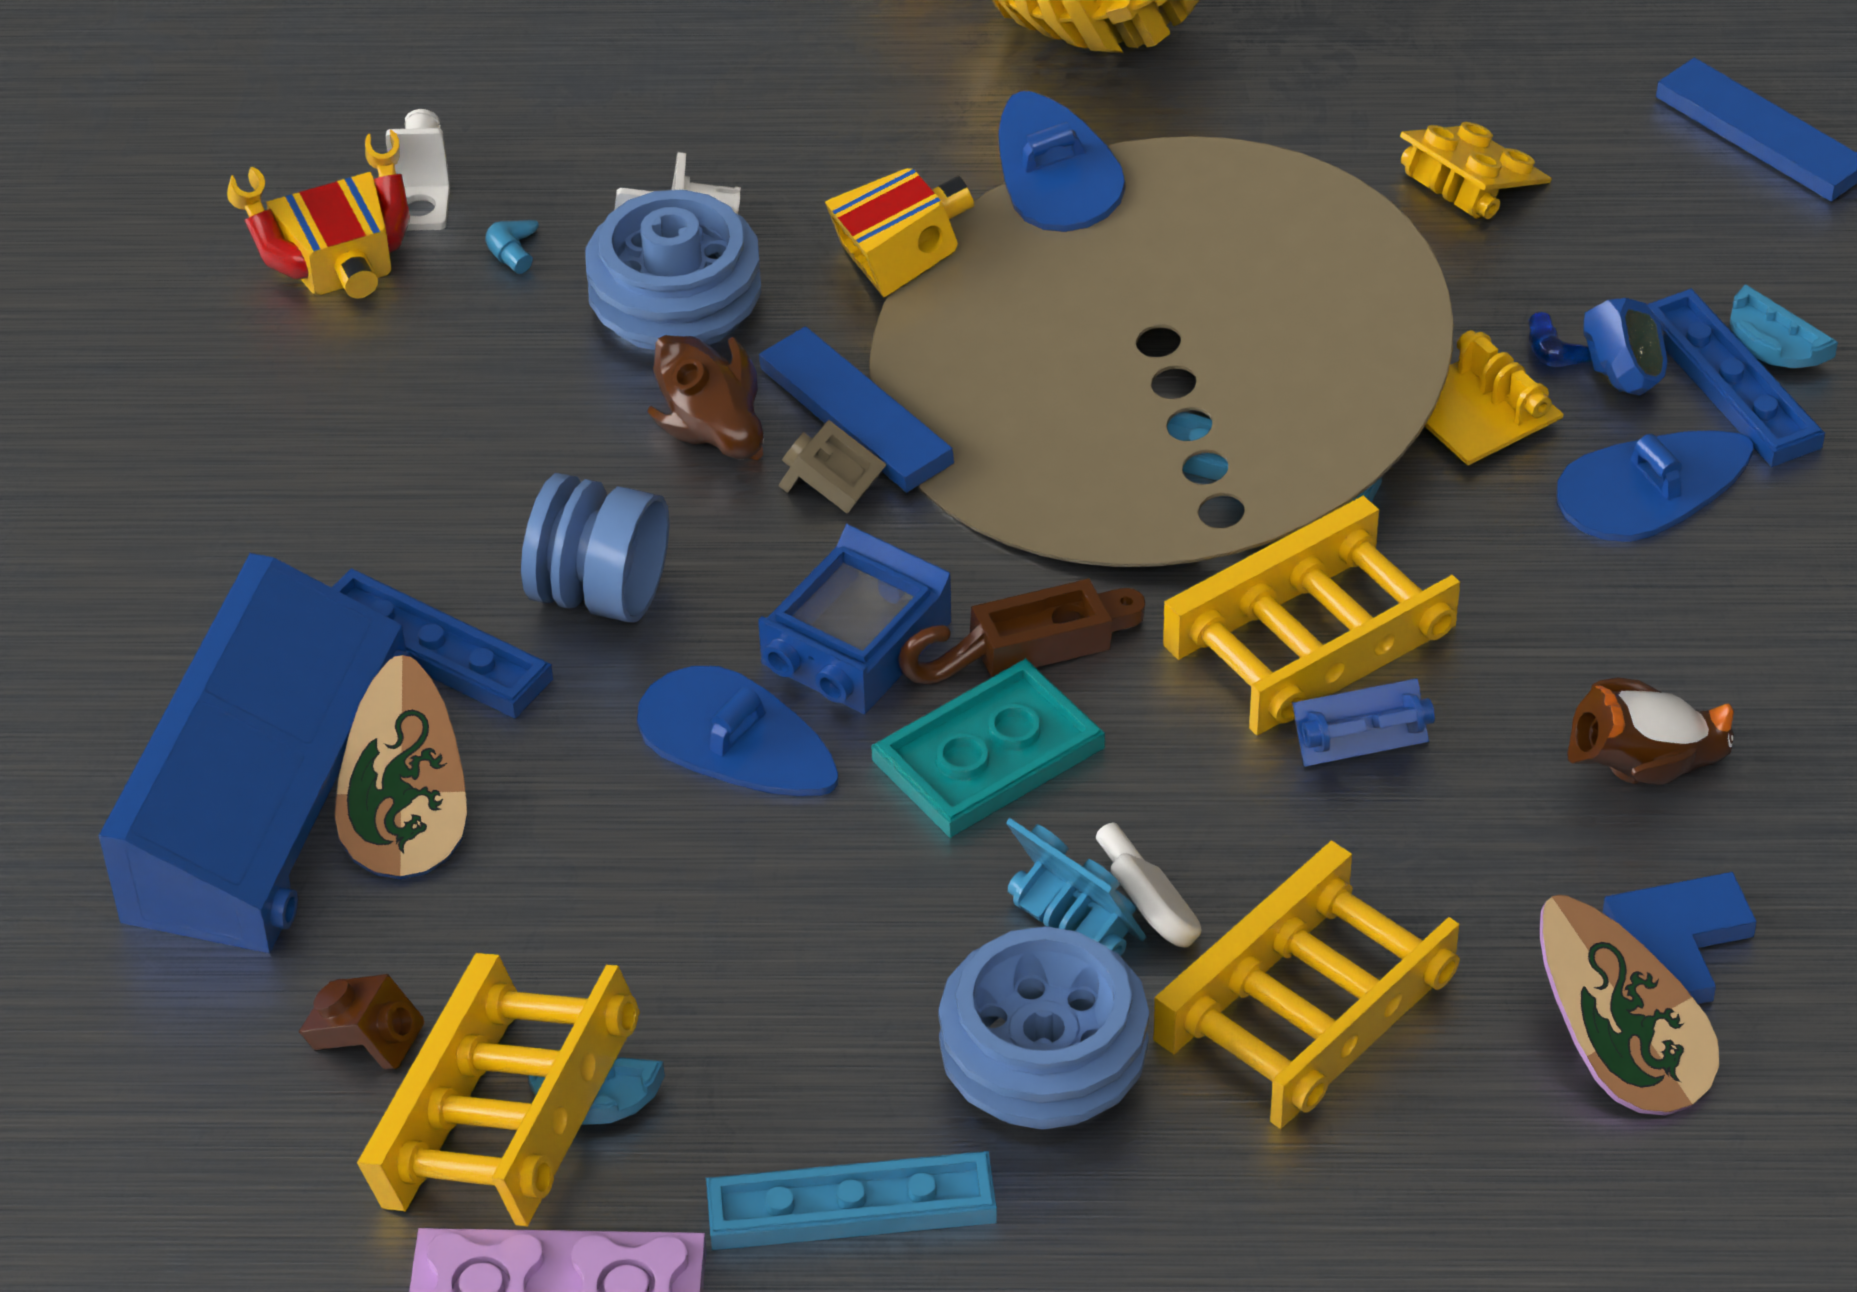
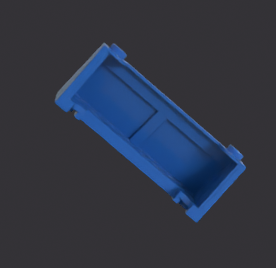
[98,553,413,954]

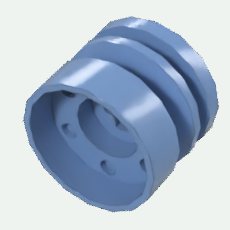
[521,473,670,622]

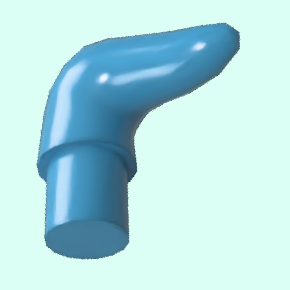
[486,220,539,274]

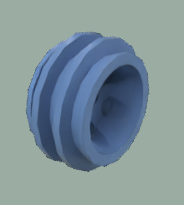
[585,189,762,350]
[938,926,1150,1130]

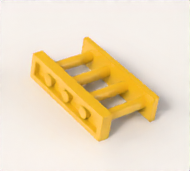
[1163,495,1460,736]
[1153,840,1460,1129]
[357,953,640,1227]

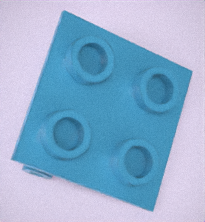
[1006,818,1146,956]

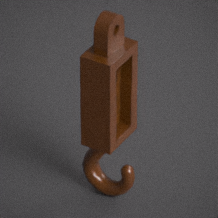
[898,578,1146,685]

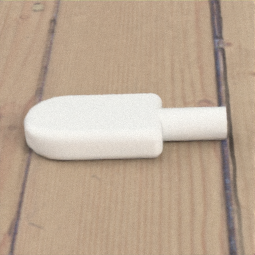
[1096,822,1202,948]

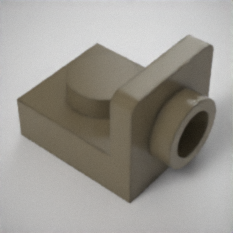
[778,419,886,514]

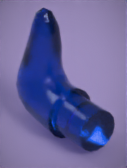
[1528,312,1592,367]

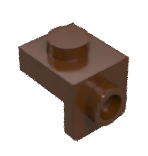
[299,974,424,1070]

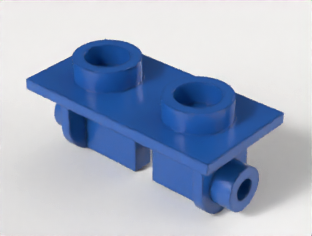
[1292,678,1435,767]

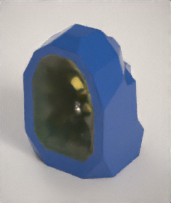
[1583,298,1668,396]

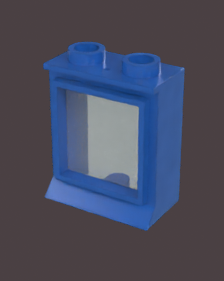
[758,523,952,715]

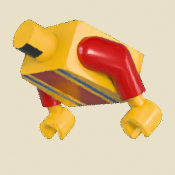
[227,130,410,299]

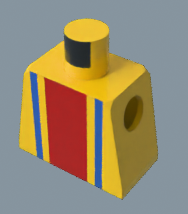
[825,168,975,298]

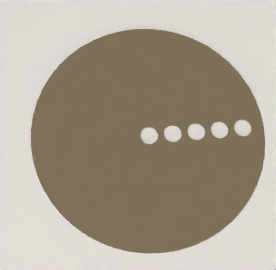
[869,136,1454,567]

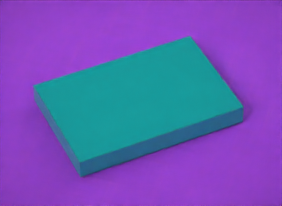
[871,658,1105,838]

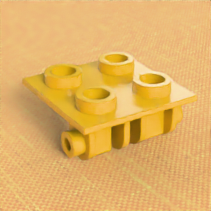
[1400,122,1552,219]
[1425,330,1564,466]

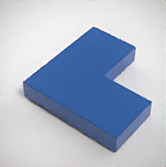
[1602,872,1757,1004]

